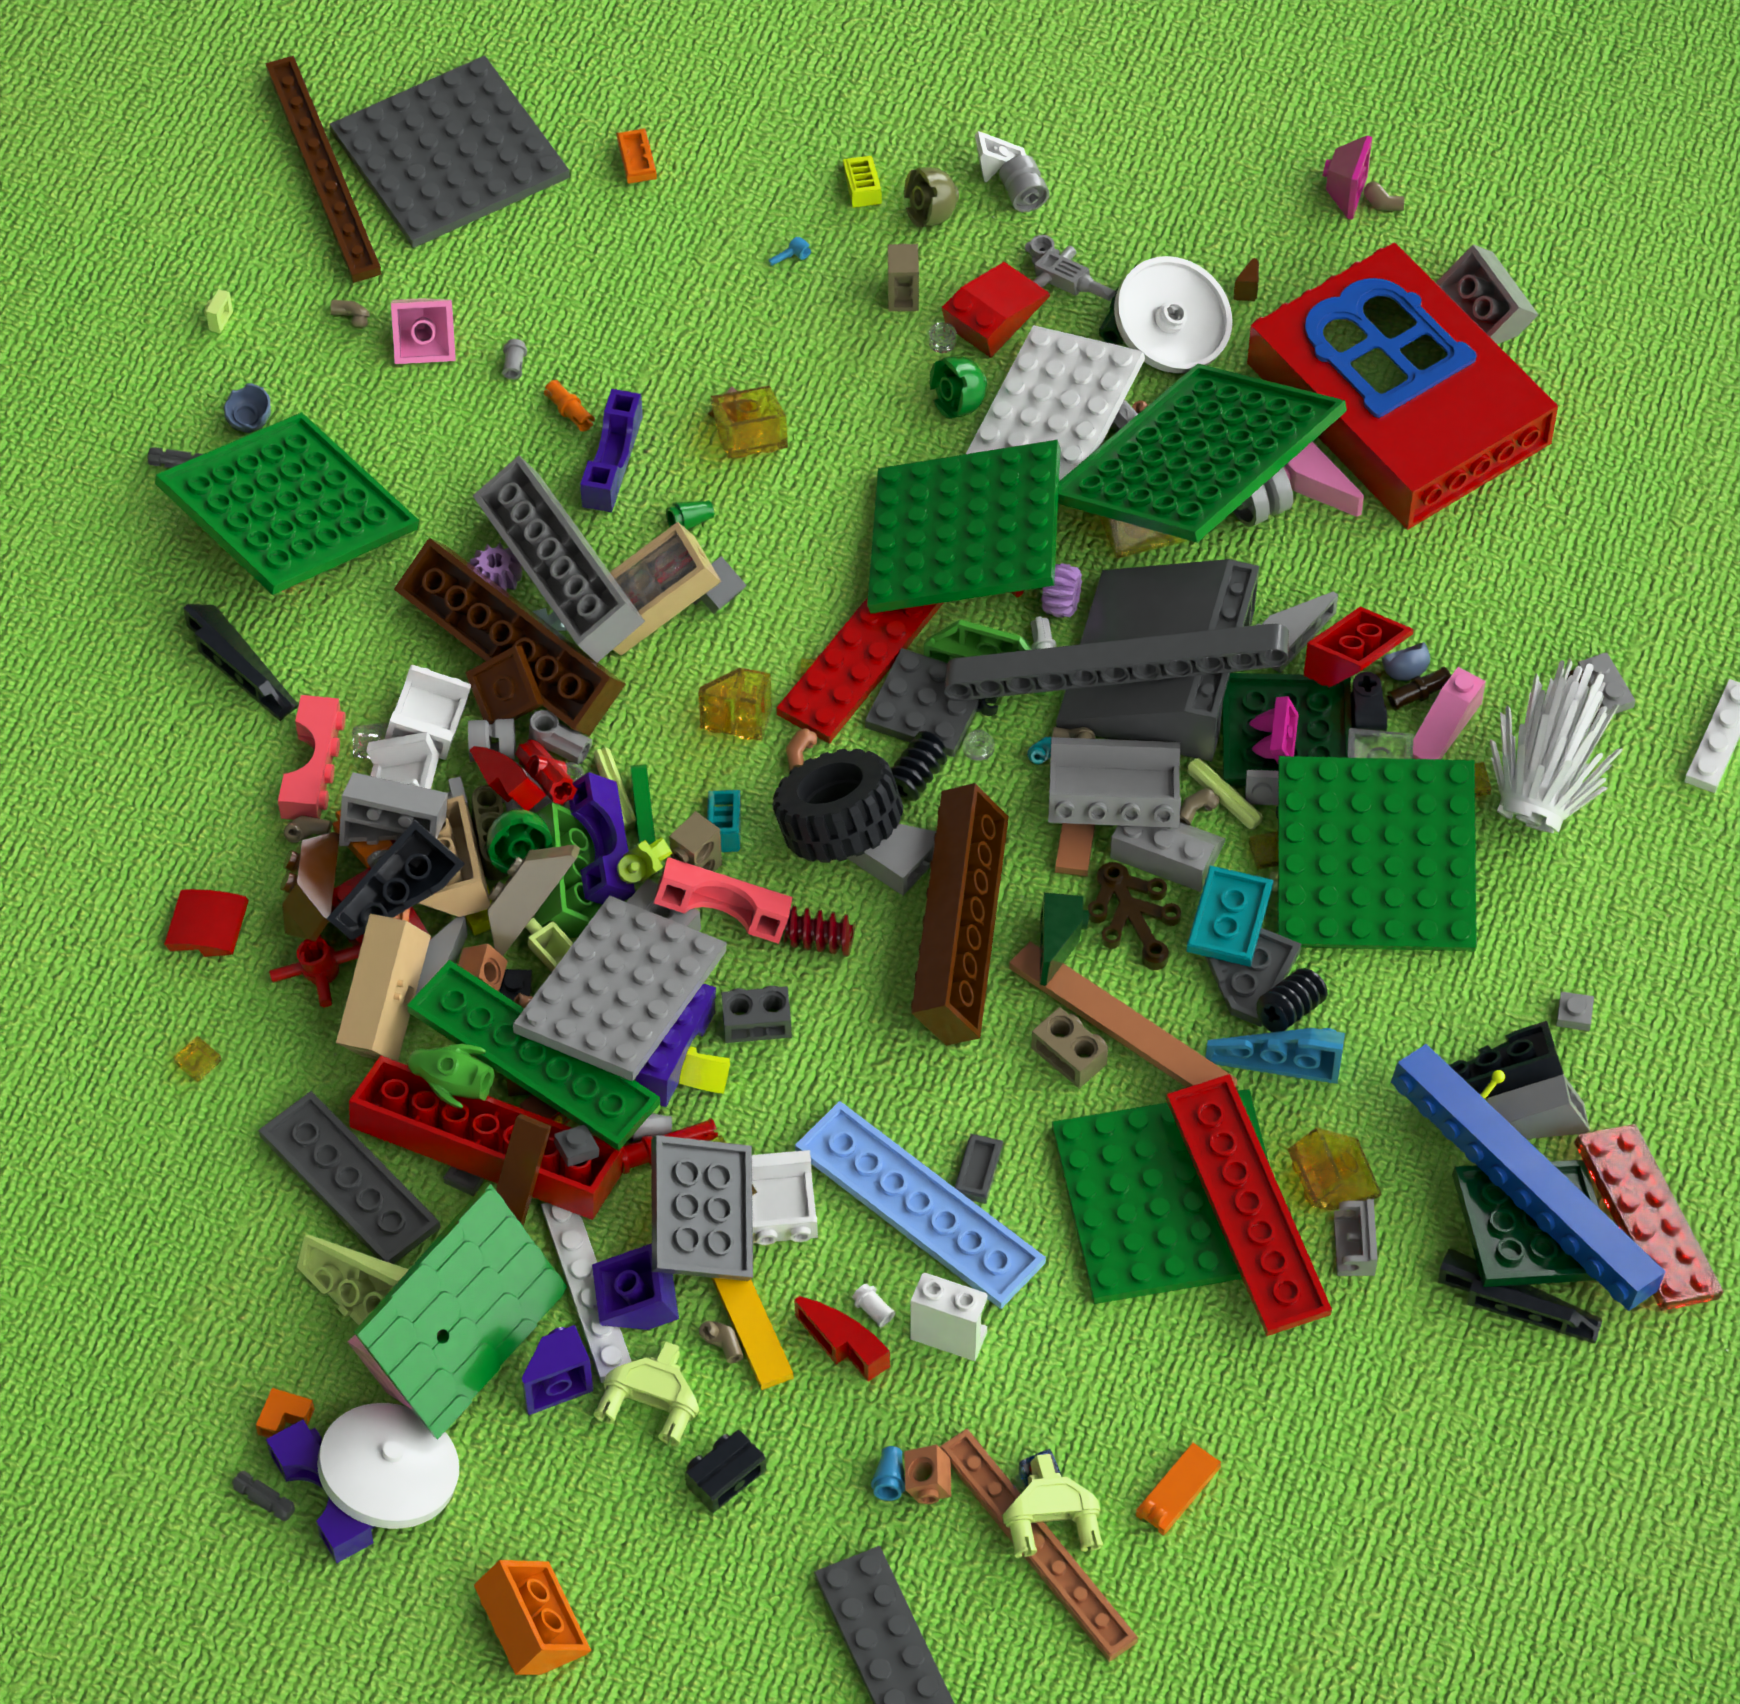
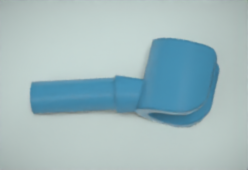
[768,237,811,266]

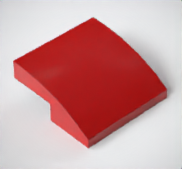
[164,889,249,957]

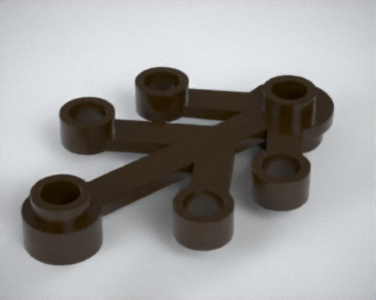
[1088,862,1181,970]

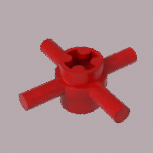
[269,935,362,1008]

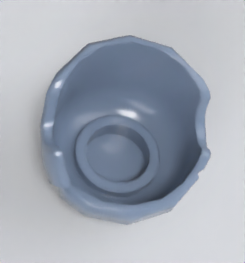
[224,383,271,433]
[1382,642,1430,681]

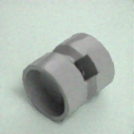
[999,155,1049,212]
[468,719,516,762]

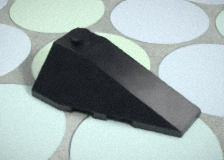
[327,820,465,941]

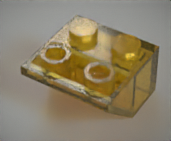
[698,667,772,741]

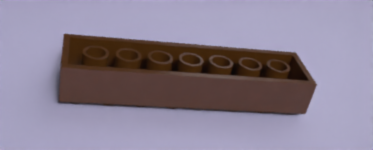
[394,538,626,736]
[911,783,1009,1046]

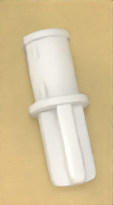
[1031,616,1057,650]

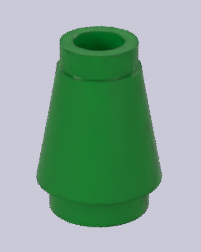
[666,500,715,530]

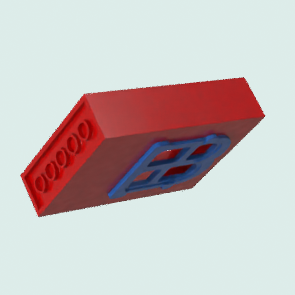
[1247,242,1558,530]

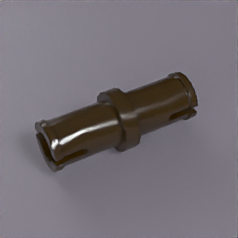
[1387,666,1451,711]

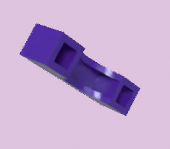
[580,389,643,512]
[569,772,635,905]
[636,984,716,1107]
[266,1419,375,1564]

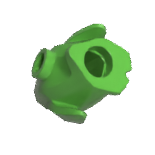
[408,1044,495,1109]

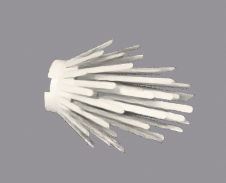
[1490,658,1623,834]

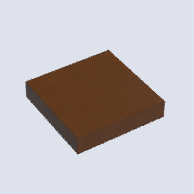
[465,646,544,724]

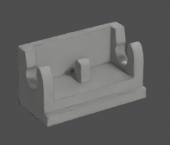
[1334,1199,1378,1276]

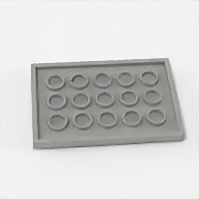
[513,895,727,1081]

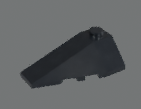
[1449,1021,1565,1099]

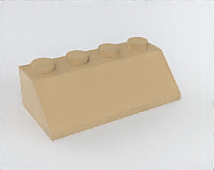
[419,795,491,917]

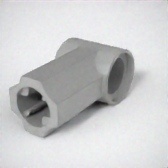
[528,710,592,765]

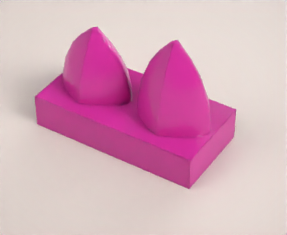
[1249,696,1299,764]

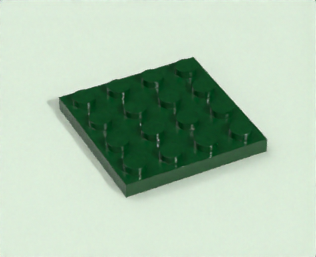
[1222,673,1353,786]
[1452,1160,1599,1287]

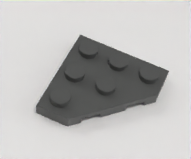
[1205,928,1302,1027]

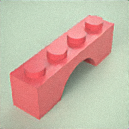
[278,695,346,820]
[653,857,793,944]

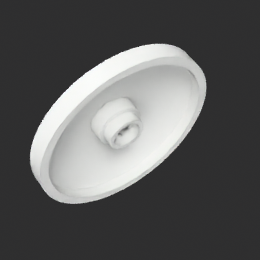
[1114,256,1232,373]
[317,1403,459,1529]

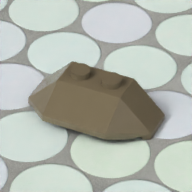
[488,845,580,956]

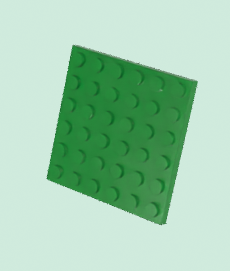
[155,412,419,595]
[867,439,1061,613]
[1278,756,1477,951]
[1052,1089,1269,1304]

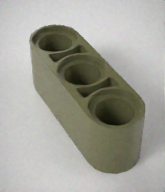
[472,785,508,881]

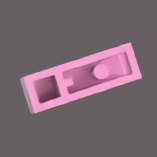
[1284,442,1364,517]
[1406,667,1486,759]

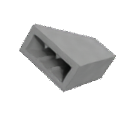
[847,824,936,896]
[1487,1074,1590,1139]

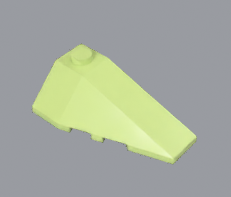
[297,1235,409,1326]

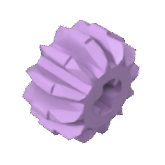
[470,543,522,592]
[1041,563,1082,618]

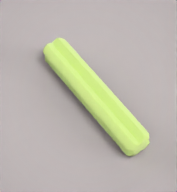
[594,747,637,831]
[1187,758,1263,830]

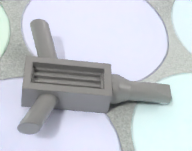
[1033,245,1116,301]

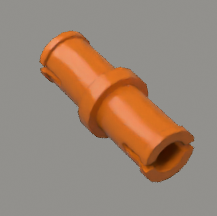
[544,380,595,432]

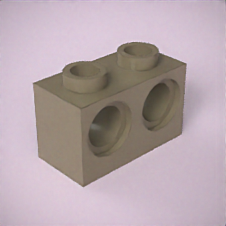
[888,244,919,311]
[669,811,722,872]
[1031,1007,1108,1089]

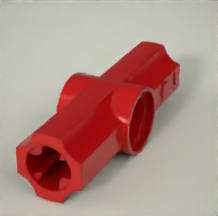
[515,739,577,805]

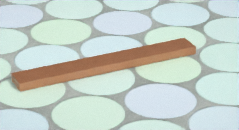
[1009,941,1237,1087]
[939,1429,1138,1662]

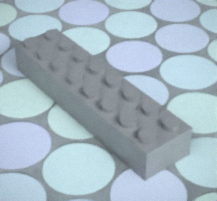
[473,455,645,663]

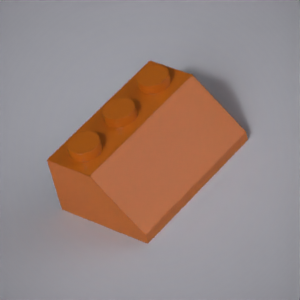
[474,1560,591,1675]

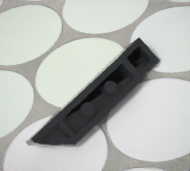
[183,604,298,721]
[1438,1249,1602,1344]

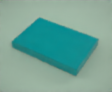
[1186,865,1274,967]

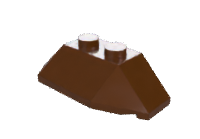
[280,832,340,942]

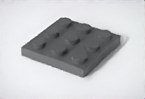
[865,648,982,757]

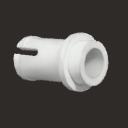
[852,1284,895,1328]

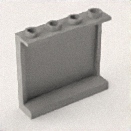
[1048,737,1181,828]

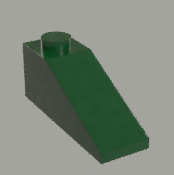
[1040,892,1089,986]

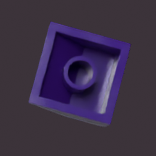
[592,1243,679,1330]
[522,1325,593,1416]

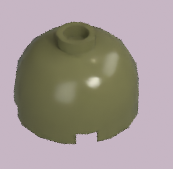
[904,167,959,227]

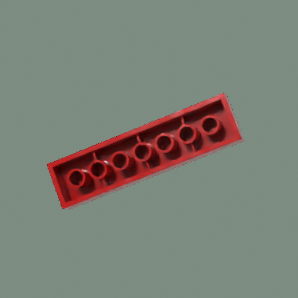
[349,1055,623,1220]

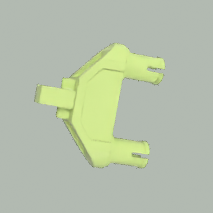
[594,1342,699,1446]
[1002,1454,1103,1558]

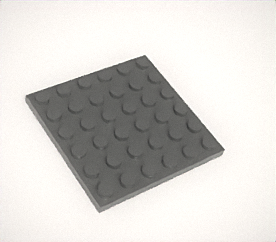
[330,55,570,248]

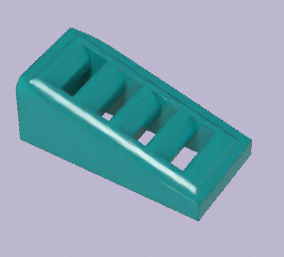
[707,790,741,852]

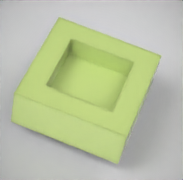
[204,289,233,333]

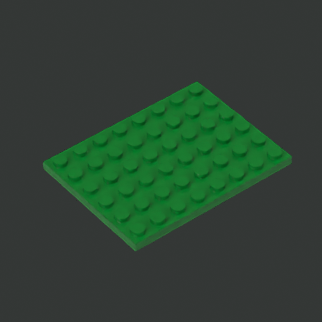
[1058,364,1347,543]

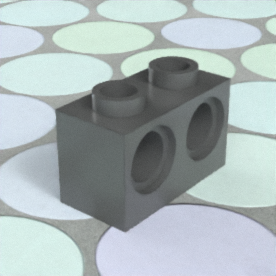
[721,986,792,1043]

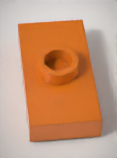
[616,128,657,184]

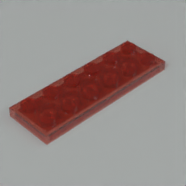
[1574,1124,1724,1311]

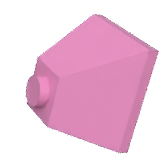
[391,298,456,364]

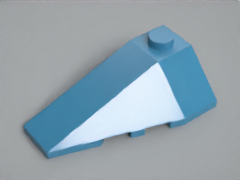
[1206,1028,1345,1084]

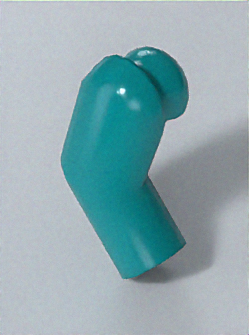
[1027,737,1051,764]

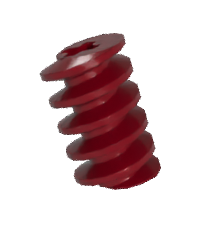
[784,905,855,957]

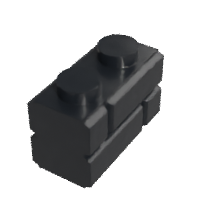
[685,1430,766,1513]

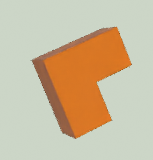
[256,1388,315,1438]

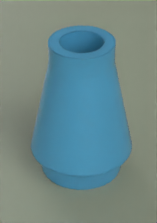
[871,1446,905,1501]

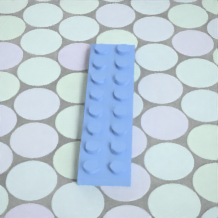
[795,1101,1046,1309]

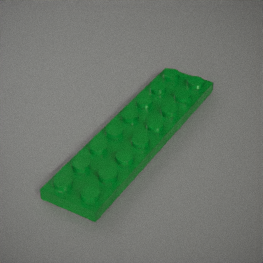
[407,960,660,1151]

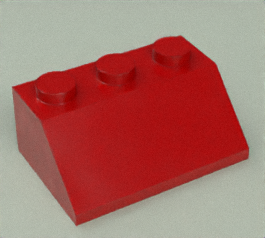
[1303,606,1413,687]

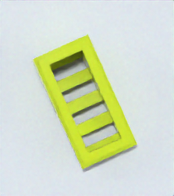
[843,155,882,208]

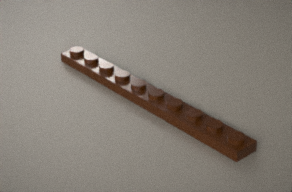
[266,56,382,283]

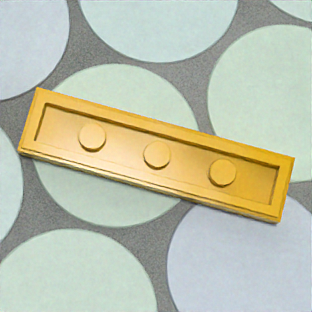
[711,1278,794,1391]

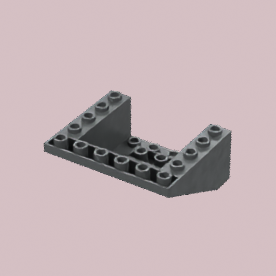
[1056,559,1260,762]

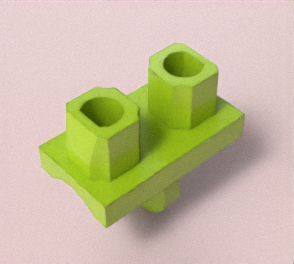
[617,837,673,883]

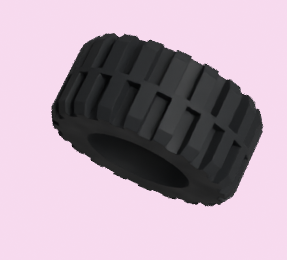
[772,749,903,863]

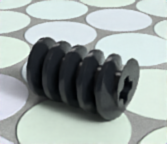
[891,731,947,801]
[1256,968,1328,1032]

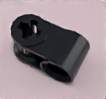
[1351,672,1387,734]

